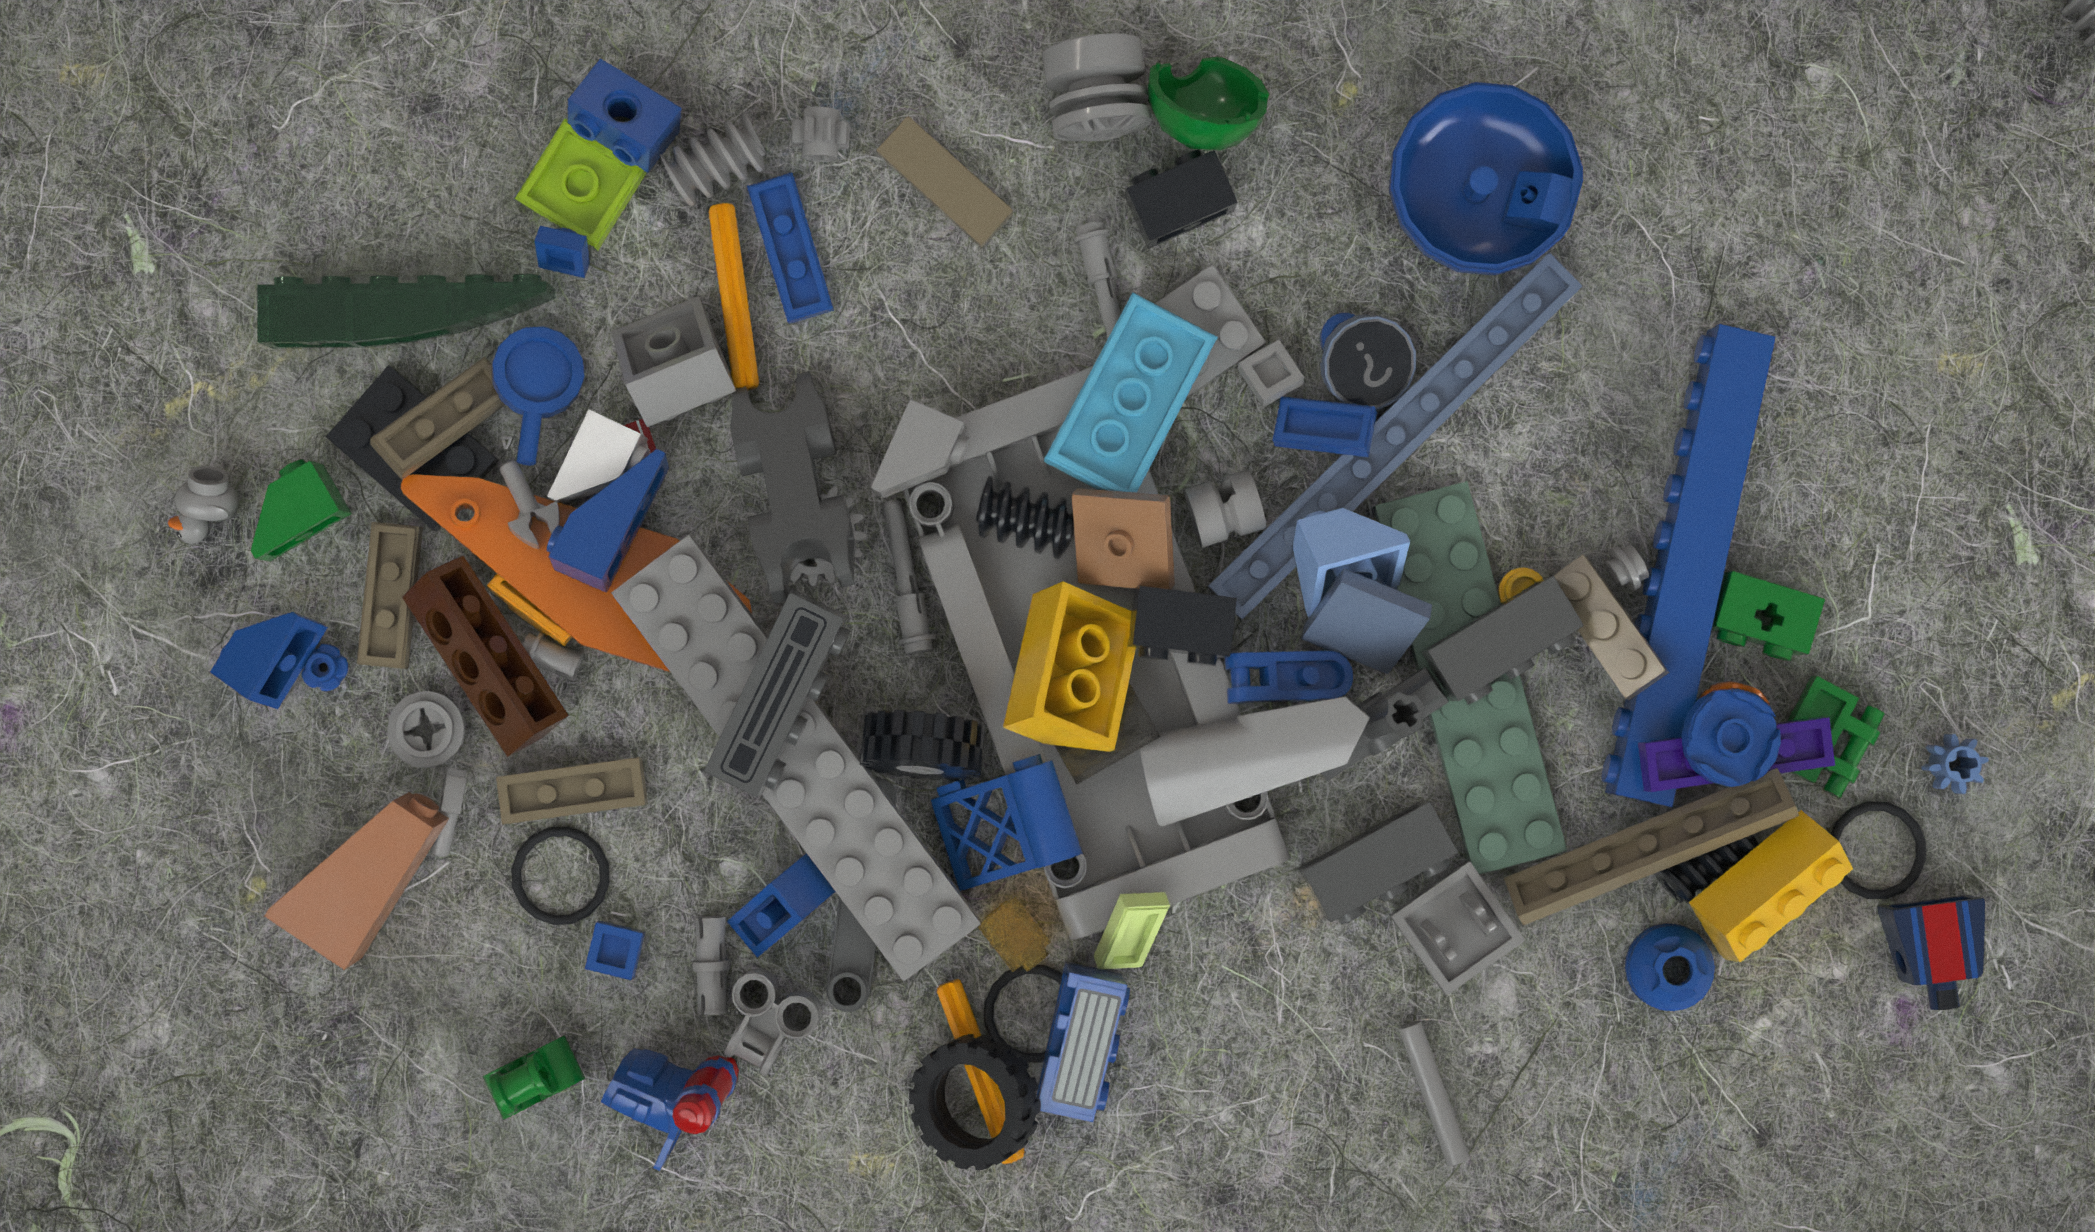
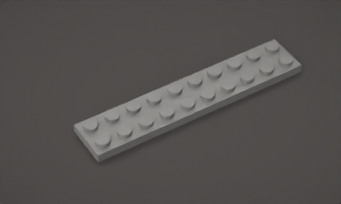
[611,534,982,982]

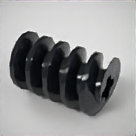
[976,476,1074,559]
[1654,834,1759,905]

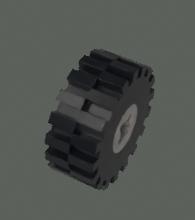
[860,710,985,781]

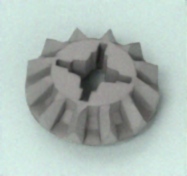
[387,691,466,768]

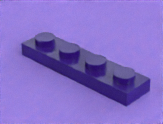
[1638,717,1835,792]

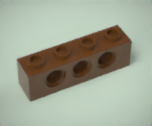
[402,556,569,757]

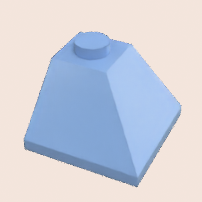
[1293,508,1410,618]

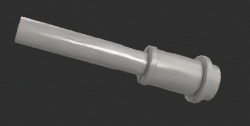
[1073,221,1121,338]
[883,501,936,655]

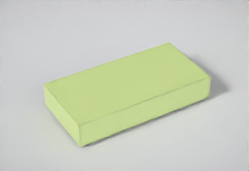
[1094,892,1170,969]

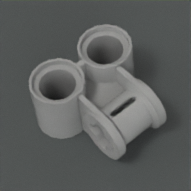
[724,968,822,1076]

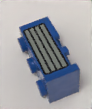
[1036,962,1130,1122]

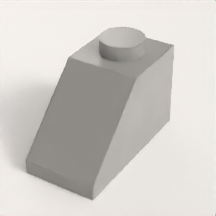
[871,399,970,498]

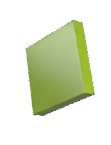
[515,119,647,251]

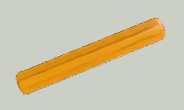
[708,203,759,391]
[937,979,1024,1164]

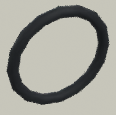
[1831,801,1926,899]
[511,826,610,925]
[984,964,1062,1063]

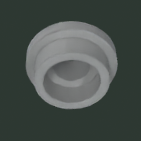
[1606,544,1649,591]

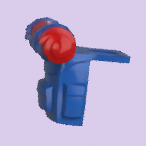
[601,1048,739,1171]

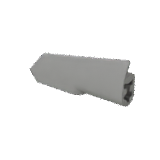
[1140,696,1370,826]

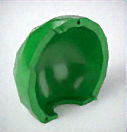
[1148,56,1270,150]

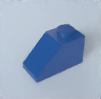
[210,612,328,709]
[727,853,836,958]

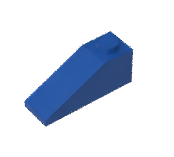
[547,449,669,593]

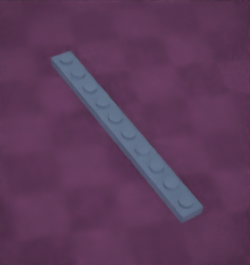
[1207,252,1582,621]

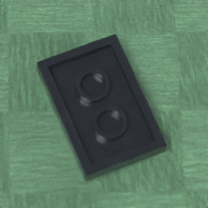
[326,365,500,531]

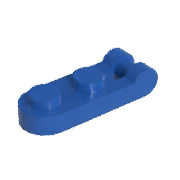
[1224,651,1353,704]

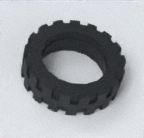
[909,1034,1041,1170]

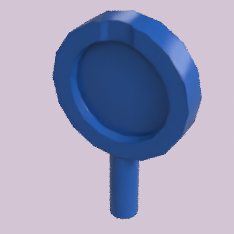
[492,327,584,466]

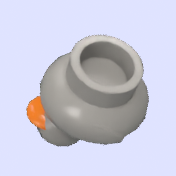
[168,466,239,544]

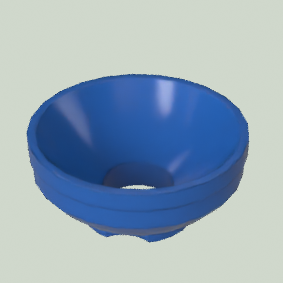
[1625,923,1715,1011]

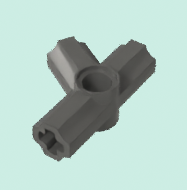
[1320,666,1449,781]

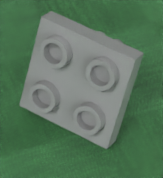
[1389,860,1525,996]

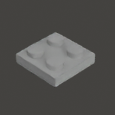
[1154,264,1266,398]

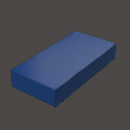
[1272,396,1377,457]

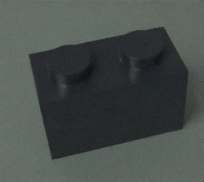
[1125,149,1238,249]
[1128,586,1237,666]

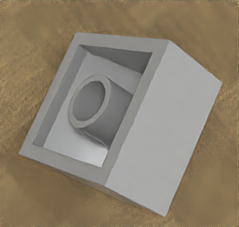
[611,296,736,427]

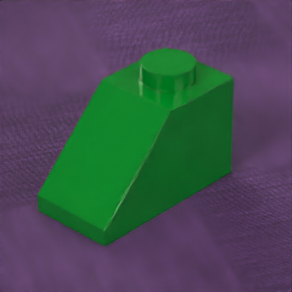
[250,459,352,562]

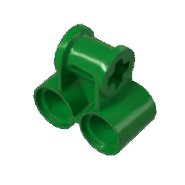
[482,1035,586,1120]

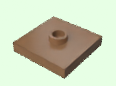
[1072,488,1175,590]

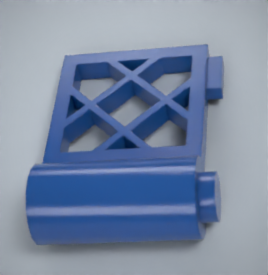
[930,754,1083,891]

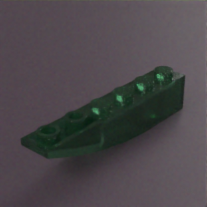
[257,274,556,349]

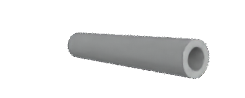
[1398,1021,1470,1166]

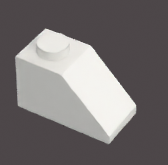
[547,410,650,504]

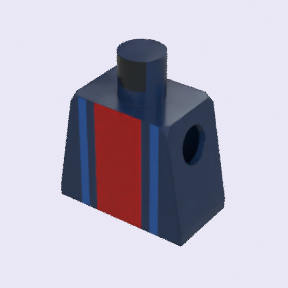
[1877,895,1985,1010]

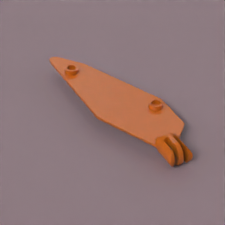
[401,474,752,672]

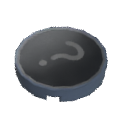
[1320,314,1416,409]

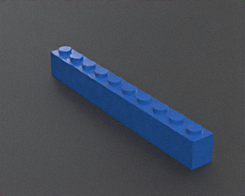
[1602,324,1776,807]

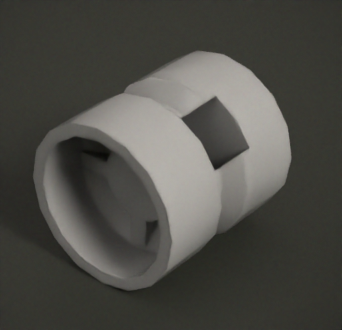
[1184,469,1266,548]

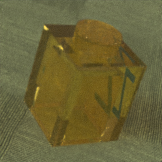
[978,893,1051,972]

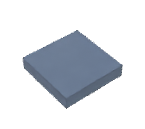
[1301,568,1432,674]

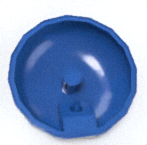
[1389,82,1583,275]

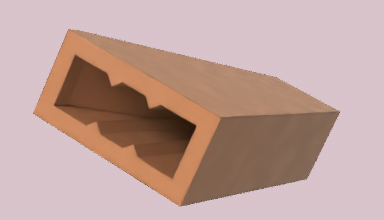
[264,792,449,970]

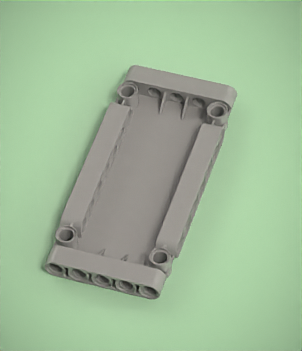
[887,367,1291,941]

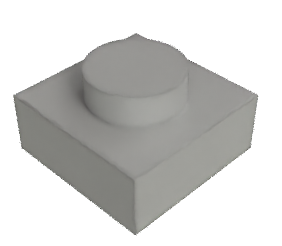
[1238,340,1305,407]

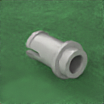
[523,632,584,681]

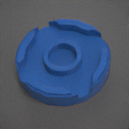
[1681,688,1781,787]

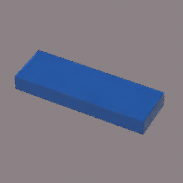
[747,172,834,324]

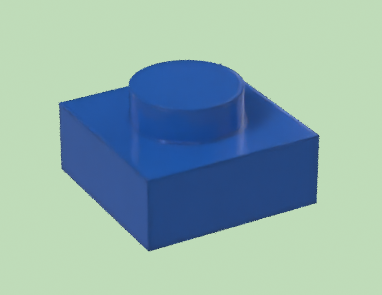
[534,225,590,278]
[585,920,646,980]

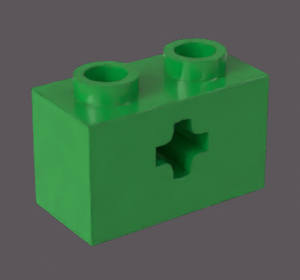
[1711,571,1825,661]

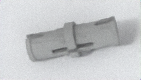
[692,916,731,1015]

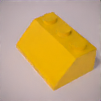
[1003,581,1136,752]
[1689,810,1853,962]

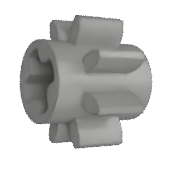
[791,107,850,162]

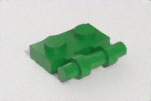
[1788,676,1885,798]

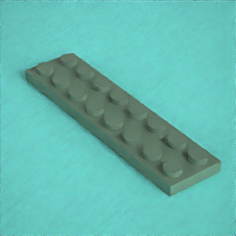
[1373,481,1567,874]

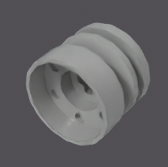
[1042,33,1152,142]

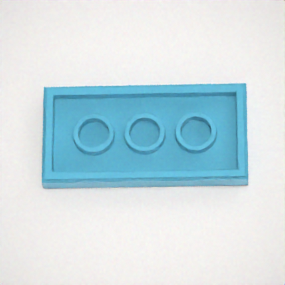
[1043,292,1218,493]

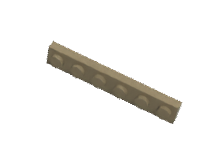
[1504,768,1799,926]

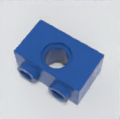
[568,58,682,173]

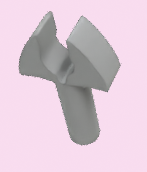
[500,460,560,549]
[430,767,467,857]

